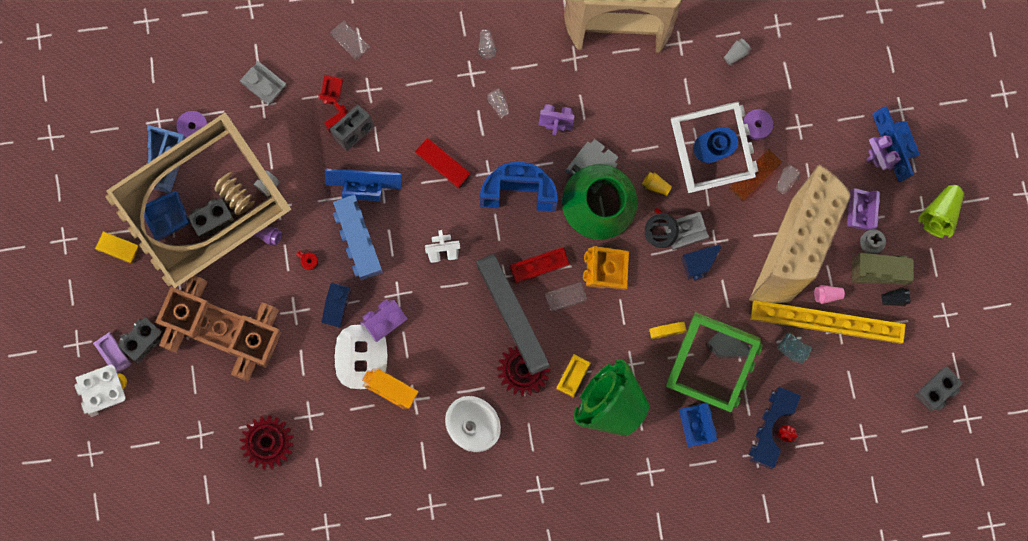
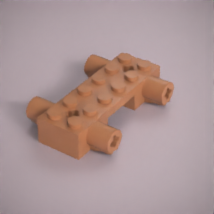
[155,275,281,382]

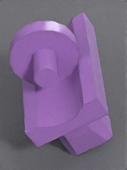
[539,104,575,135]
[866,136,900,171]

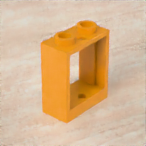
[362,368,418,409]

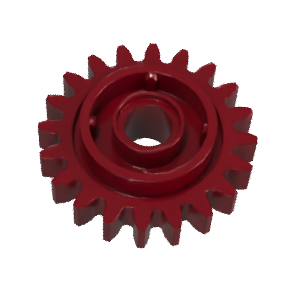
[497,346,551,397]
[239,415,295,470]

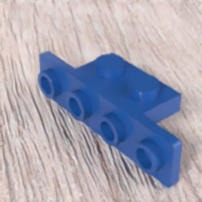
[872,106,920,182]
[325,169,401,201]

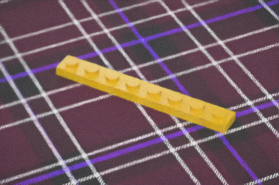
[750,300,906,344]

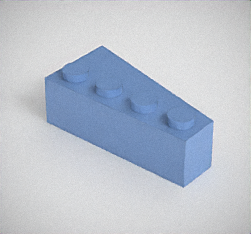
[333,194,382,281]

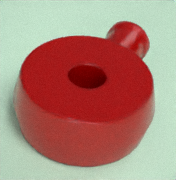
[296,250,318,270]

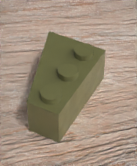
[852,253,913,285]

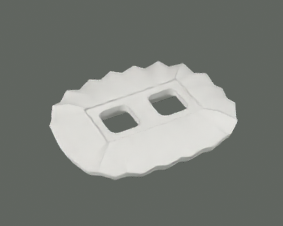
[334,324,388,389]

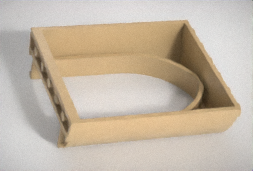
[564,0,683,53]
[105,112,291,289]
[749,165,850,304]

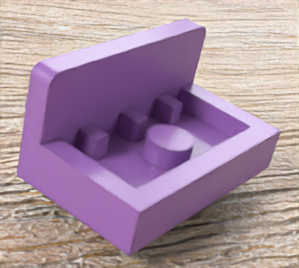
[847,188,880,231]
[360,299,407,342]

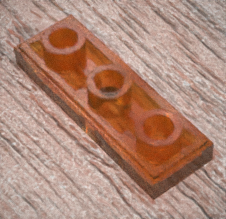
[729,149,782,201]

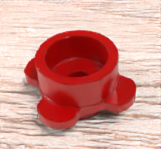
[776,425,798,442]

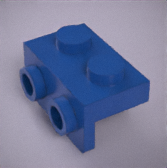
[679,403,717,448]

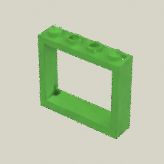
[666,312,763,412]

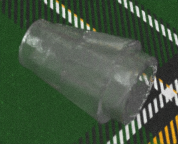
[478,30,497,59]
[486,88,510,118]
[775,165,801,194]

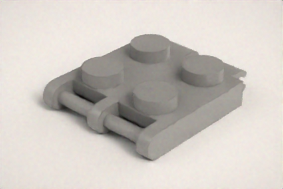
[565,139,618,194]

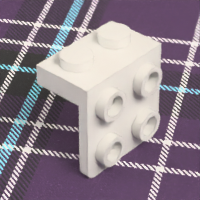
[75,365,126,417]

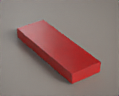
[415,138,471,189]
[509,247,570,284]

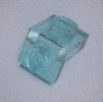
[777,333,812,363]

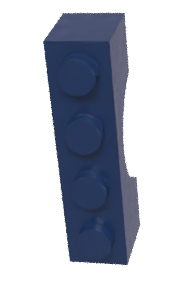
[748,387,801,469]

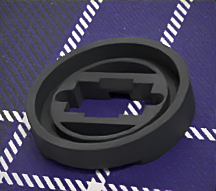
[645,214,679,248]

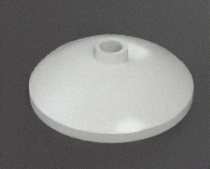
[445,396,501,452]

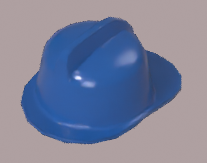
[693,127,738,163]

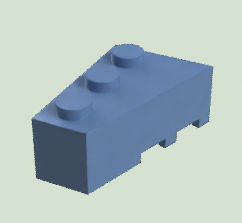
[147,125,186,193]

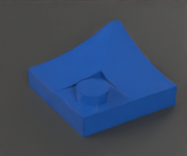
[144,191,191,241]

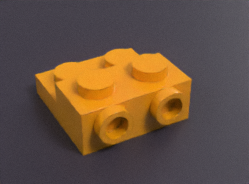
[583,246,629,290]

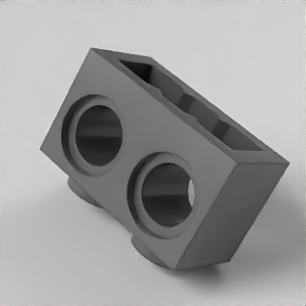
[330,105,375,151]
[187,198,234,240]
[118,317,164,364]
[914,366,963,411]

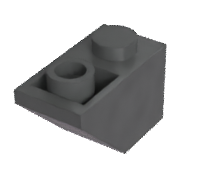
[706,332,750,359]

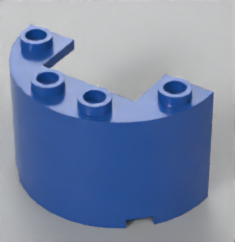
[480,162,558,212]

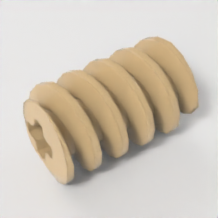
[215,172,255,215]

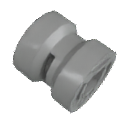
[253,170,280,197]

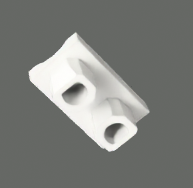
[425,230,460,263]

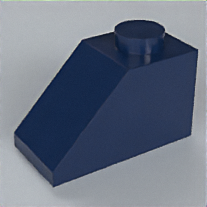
[681,244,721,281]
[322,283,351,328]

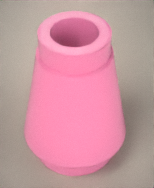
[814,285,845,304]

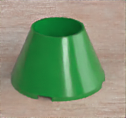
[562,164,637,240]
[574,359,650,436]

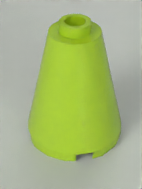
[919,185,964,238]

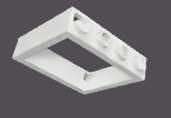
[671,101,759,193]

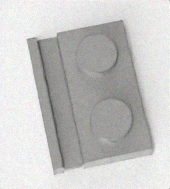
[240,61,287,106]
[664,212,709,250]

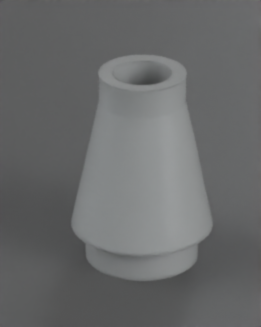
[723,38,751,66]

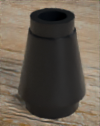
[881,288,910,306]

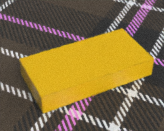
[95,231,139,264]
[556,354,591,397]

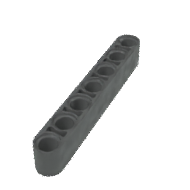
[476,254,550,375]

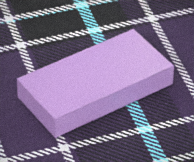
[93,332,132,373]

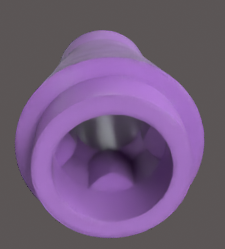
[255,226,282,246]

